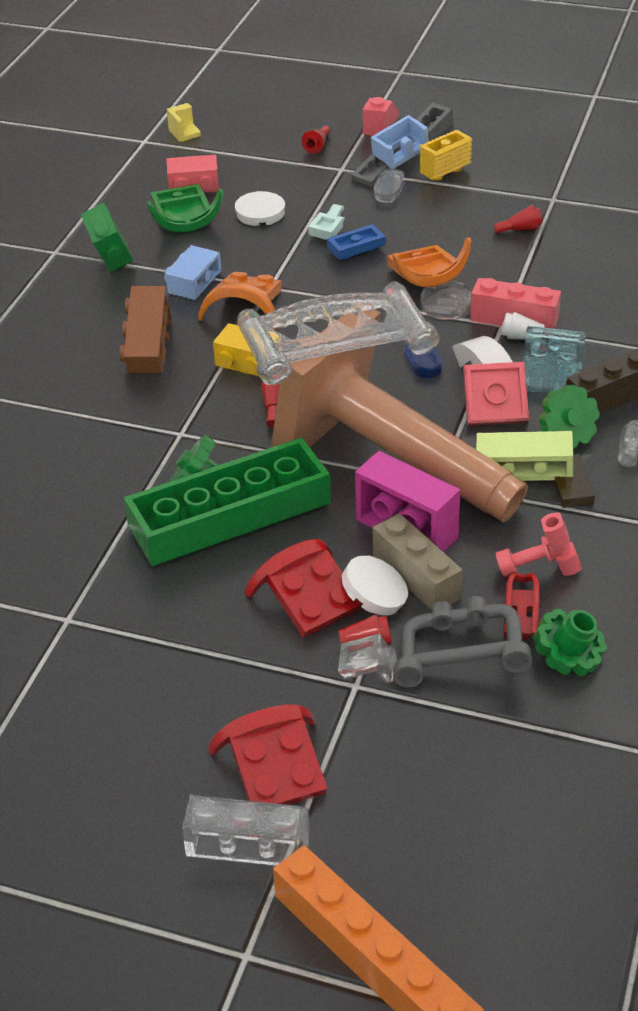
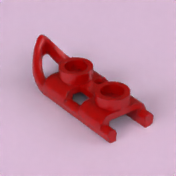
[503,572,540,640]

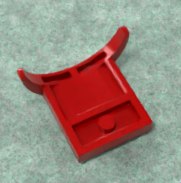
[244,539,363,638]
[208,704,328,815]

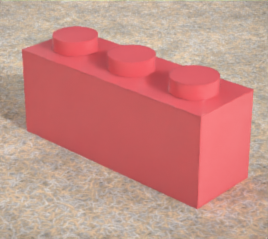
[470,278,561,335]

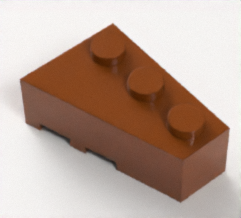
[120,286,172,373]

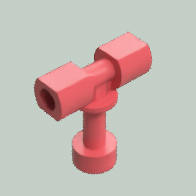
[496,513,582,578]

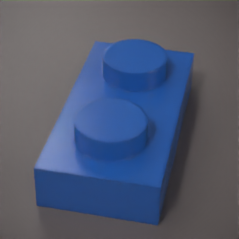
[327,224,386,260]

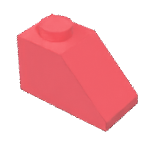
[363,97,400,136]

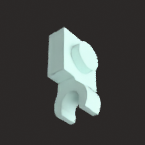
[308,204,345,240]

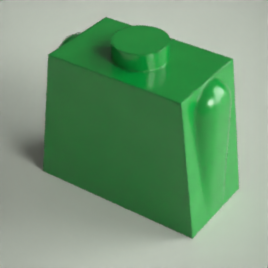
[81,202,134,272]

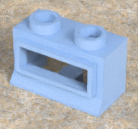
[371,115,429,170]

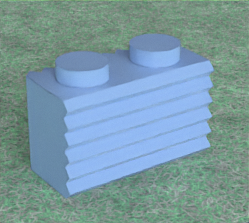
[164,245,222,301]

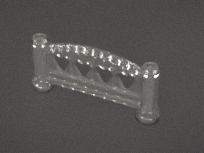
[237,282,440,385]

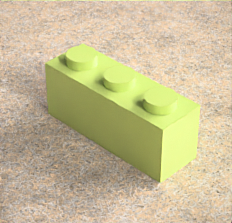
[476,431,573,481]

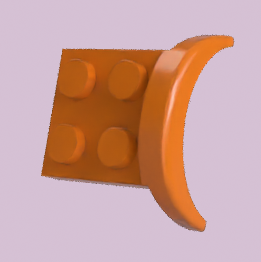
[387,237,471,287]
[198,272,282,330]

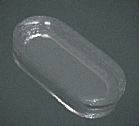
[374,169,404,202]

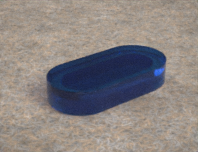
[404,336,442,378]

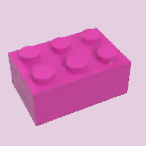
[355,451,460,552]

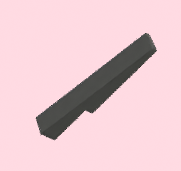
[351,103,453,187]

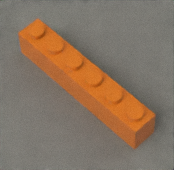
[273,845,484,1011]

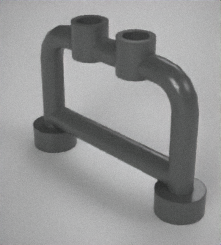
[394,596,532,687]

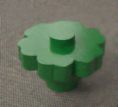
[539,385,600,448]
[169,434,219,482]
[533,608,607,677]

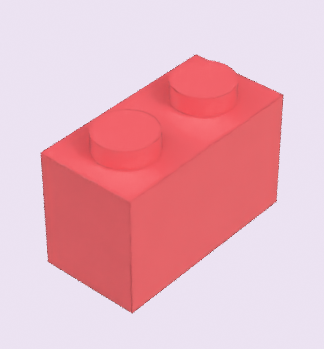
[167,155,219,193]

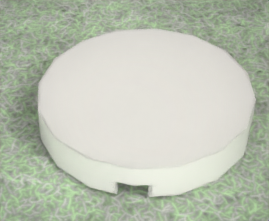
[235,191,285,226]
[342,556,408,615]

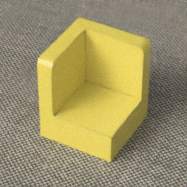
[166,103,201,142]

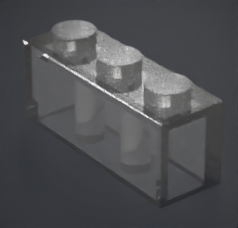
[182,795,310,866]

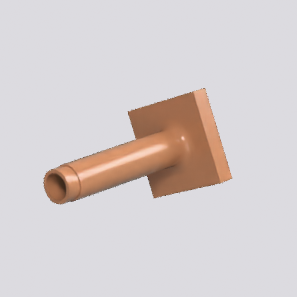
[272,301,528,523]

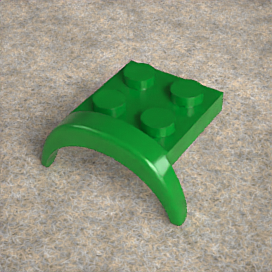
[147,184,223,233]

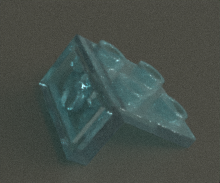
[523,326,586,393]

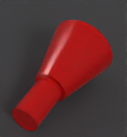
[301,126,330,154]
[493,205,543,234]
[261,376,281,427]

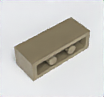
[373,513,463,610]

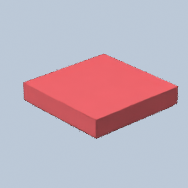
[463,362,529,426]

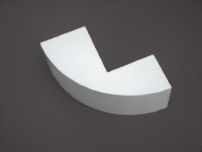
[452,336,512,368]

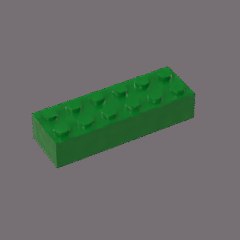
[124,437,331,566]

